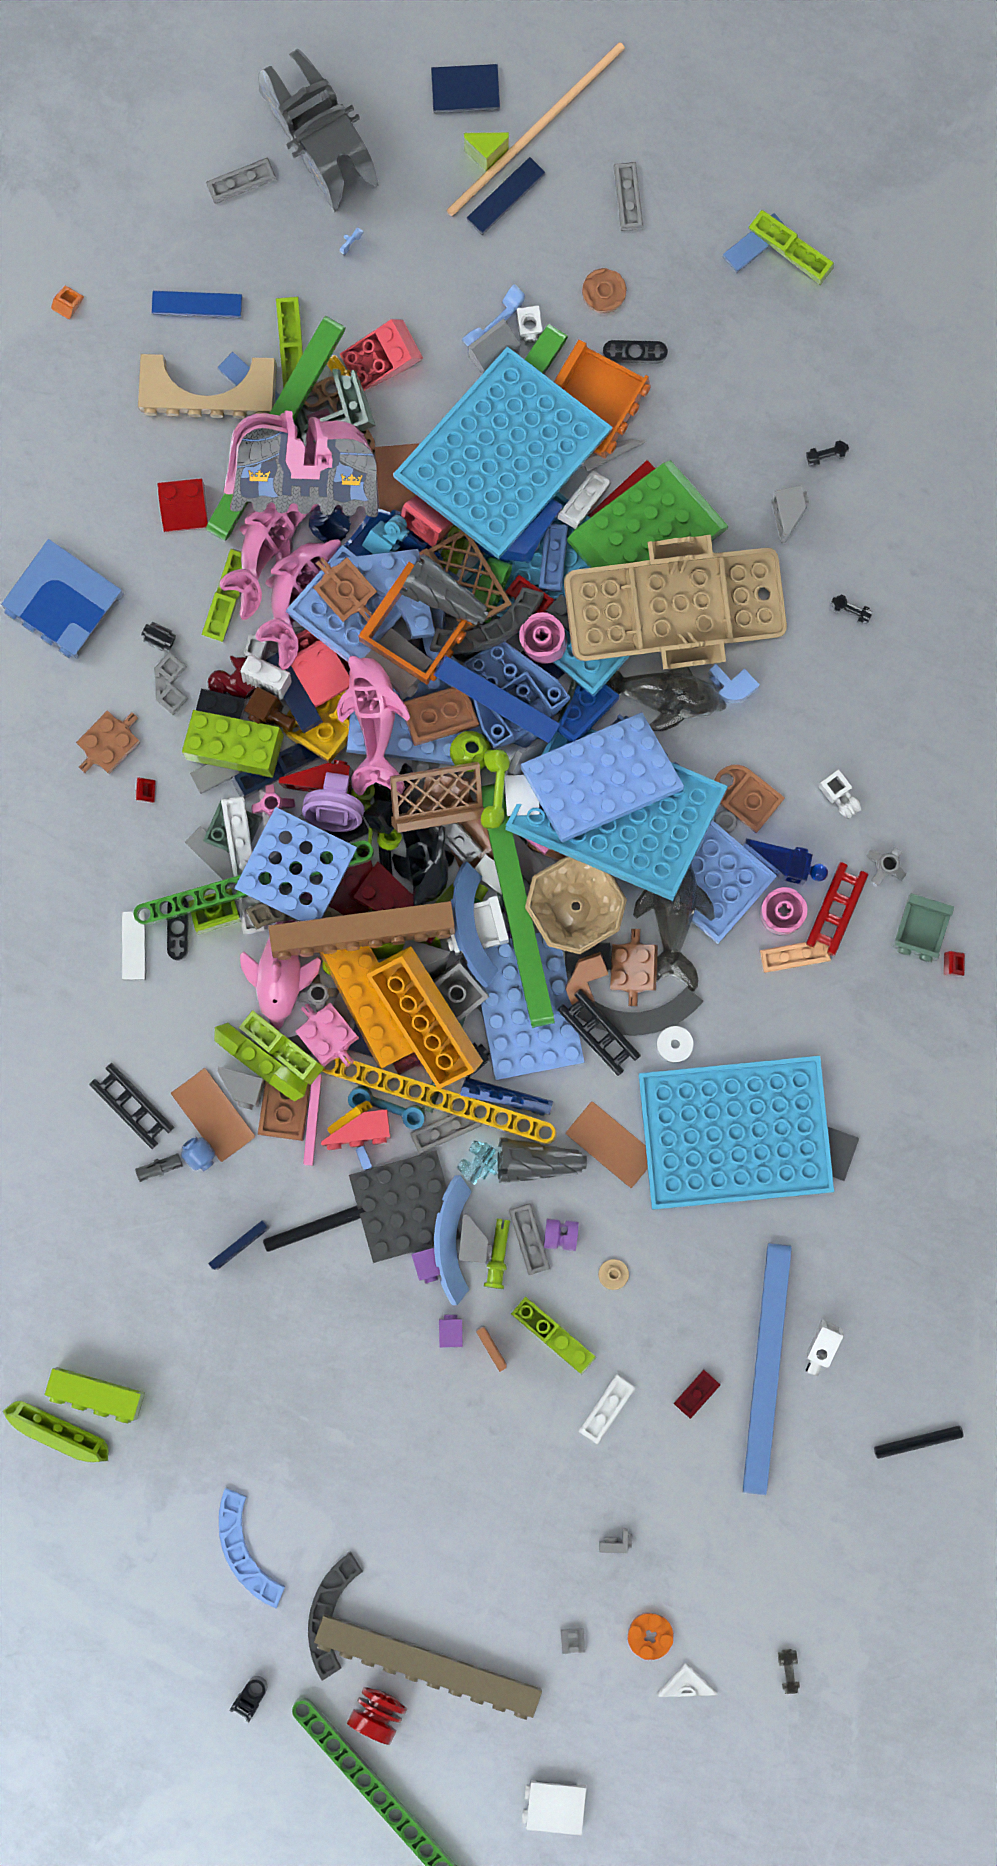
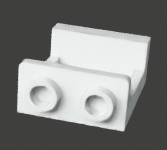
[447,896,509,956]
[522,1780,586,1835]

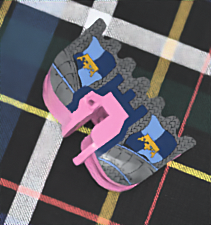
[224,411,378,517]

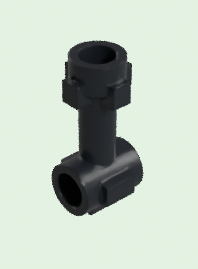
[806,440,849,466]
[831,594,873,624]

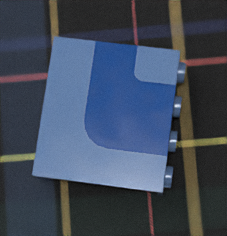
[1,539,124,659]

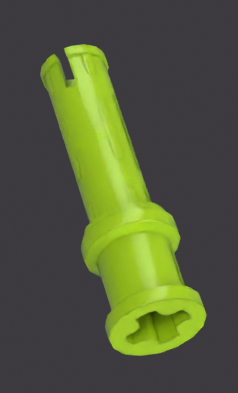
[484,1219,511,1289]

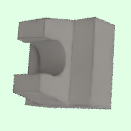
[561,1628,585,1654]

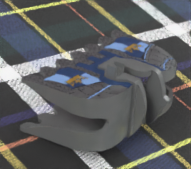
[258,49,379,212]

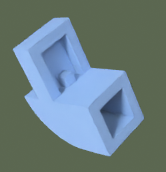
[708,664,760,703]

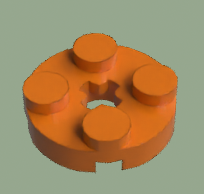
[627,1613,673,1660]

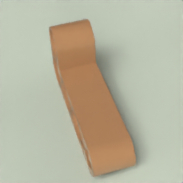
[304,376,375,455]

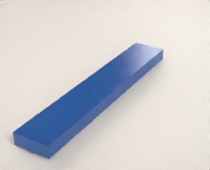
[434,656,560,743]

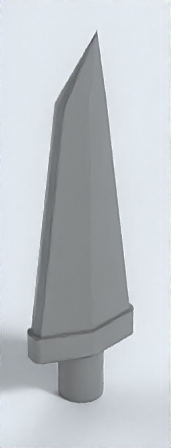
[579,439,646,472]

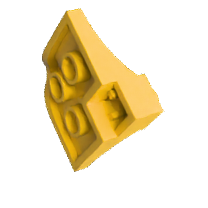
[283,691,350,763]

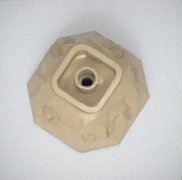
[525,856,627,954]

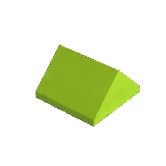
[464,132,509,171]
[188,888,241,935]

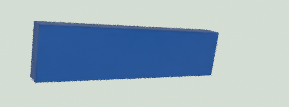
[152,291,242,318]

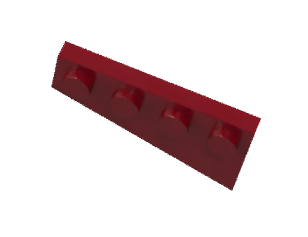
[353,861,435,944]

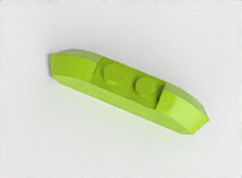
[214,1023,308,1101]
[3,1401,108,1462]

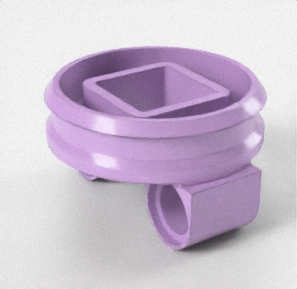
[302,772,364,832]

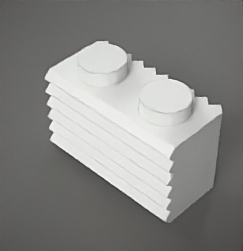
[240,654,292,700]

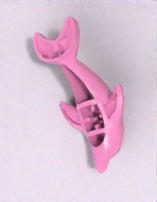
[219,502,318,620]
[255,539,341,670]
[337,656,410,796]
[240,892,321,1030]

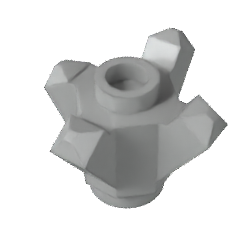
[867,847,906,885]
[298,974,339,1012]

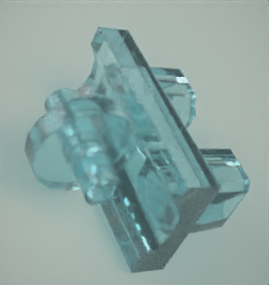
[457,1141,497,1185]

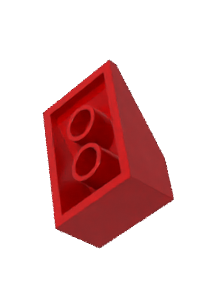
[278,760,354,795]

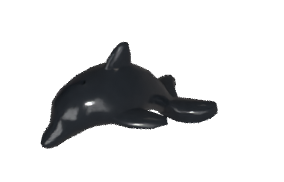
[373,763,454,906]

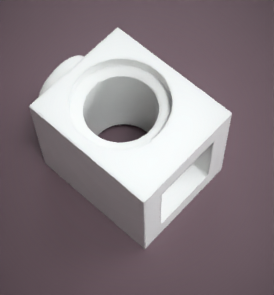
[517,306,542,342]

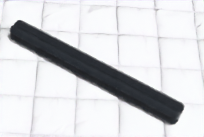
[263,1205,366,1252]

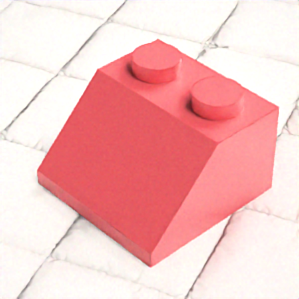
[401,495,453,547]

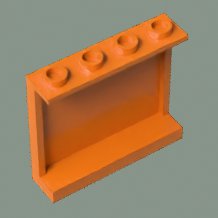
[554,340,651,459]

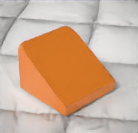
[51,285,84,319]

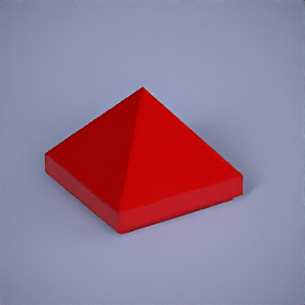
[135,777,156,803]

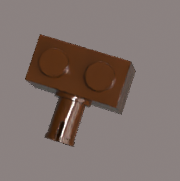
[244,687,296,732]

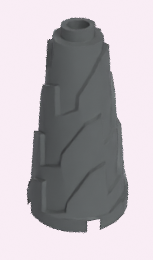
[399,553,489,625]
[497,1138,587,1184]

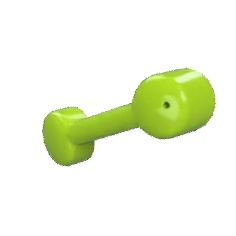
[481,749,510,828]
[350,784,402,850]

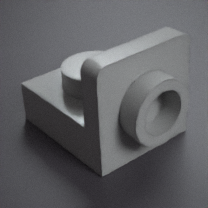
[599,1528,632,1553]

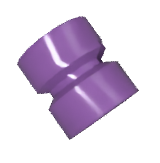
[544,1219,579,1251]

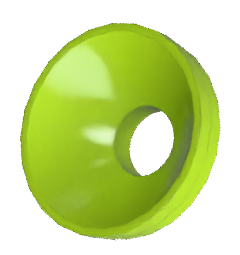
[450,731,491,772]

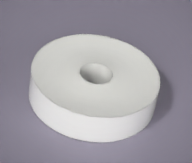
[657,1026,693,1063]

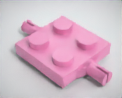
[295,1003,359,1067]

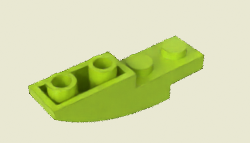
[511,1296,597,1375]

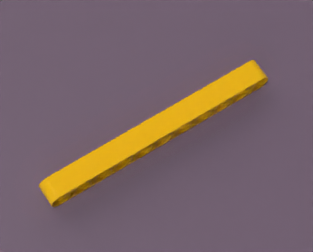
[319,1058,557,1144]

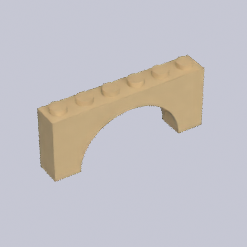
[138,354,277,419]

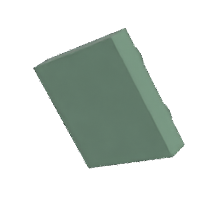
[203,801,263,853]

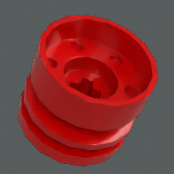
[347,1687,407,1745]

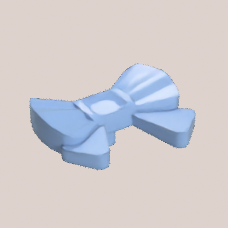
[339,227,364,256]

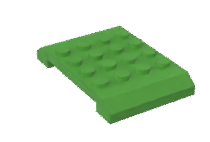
[567,460,728,568]

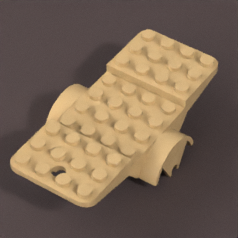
[564,535,787,670]

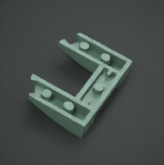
[294,369,375,446]

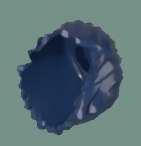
[308,506,352,543]

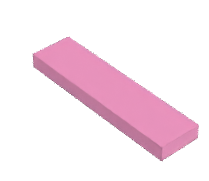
[303,1074,322,1166]

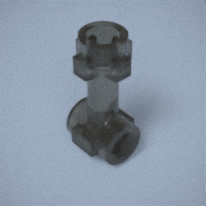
[778,1649,800,1694]

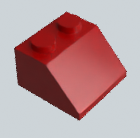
[157,478,208,532]

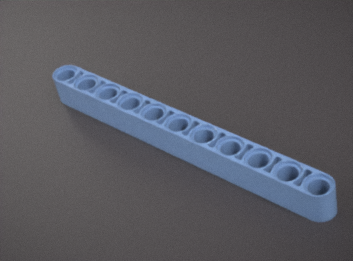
[743,1243,791,1495]

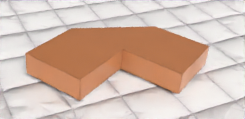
[565,952,608,1005]

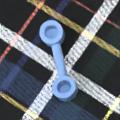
[462,284,525,346]

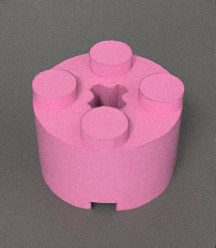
[519,612,567,664]
[760,887,807,935]

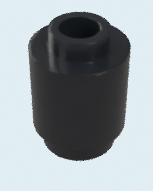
[141,622,176,651]

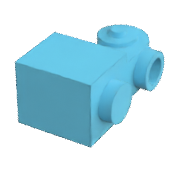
[362,515,410,554]

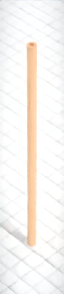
[446,42,625,217]

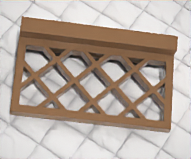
[419,530,512,631]
[390,762,484,833]

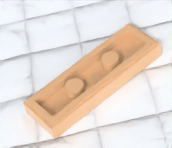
[760,941,831,973]

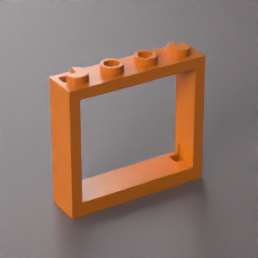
[358,562,473,685]

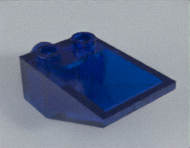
[743,838,828,885]

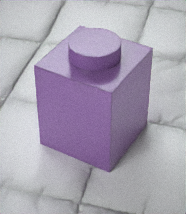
[411,1248,440,1284]
[439,1315,463,1347]

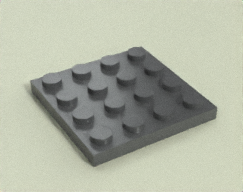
[349,1151,461,1263]

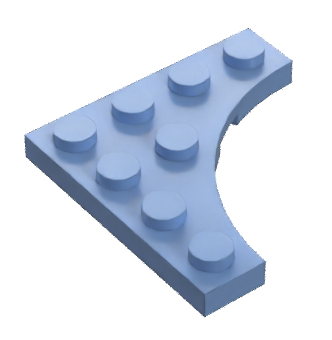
[329,549,435,639]

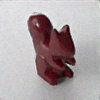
[207,656,256,699]

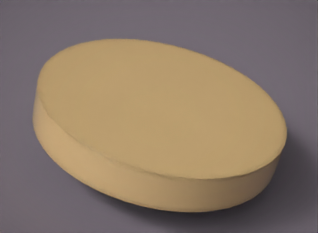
[598,1259,629,1290]

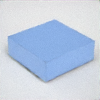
[356,1146,373,1170]

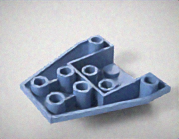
[463,642,570,748]

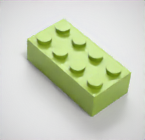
[182,710,284,778]
[44,1367,145,1424]

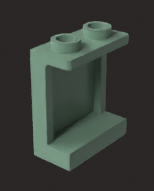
[893,893,954,963]

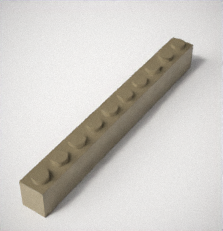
[314,1614,542,1720]

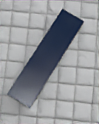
[467,157,545,235]
[266,652,323,733]

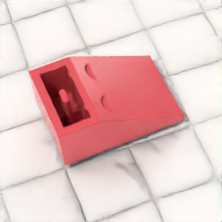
[340,319,423,391]
[291,629,349,708]
[321,1109,391,1150]

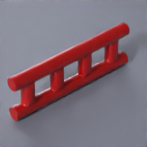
[806,862,869,956]

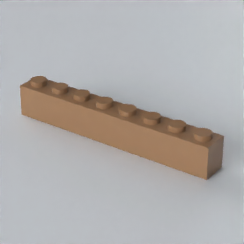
[268,901,455,960]

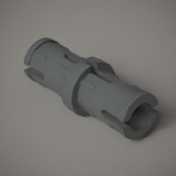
[135,1153,183,1182]

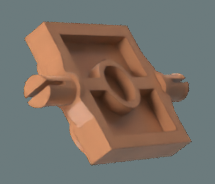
[312,557,377,622]
[76,711,140,774]
[610,929,658,1006]

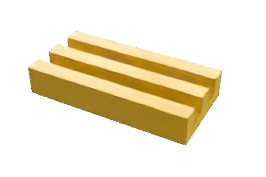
[327,1101,373,1135]

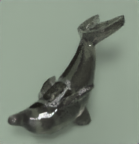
[606,667,727,731]
[633,864,715,991]

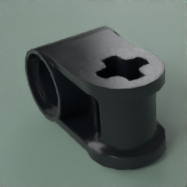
[229,1676,268,1723]

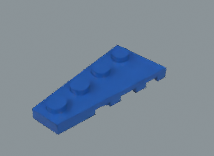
[460,1077,553,1116]

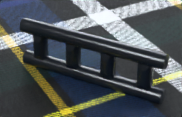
[557,989,641,1076]
[89,1063,175,1149]

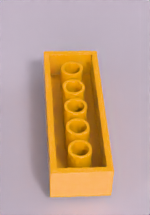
[319,946,414,1069]
[366,946,483,1090]

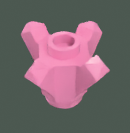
[251,784,295,817]

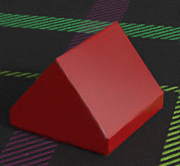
[944,951,965,976]

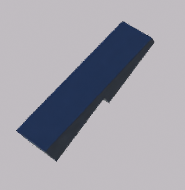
[231,743,321,799]

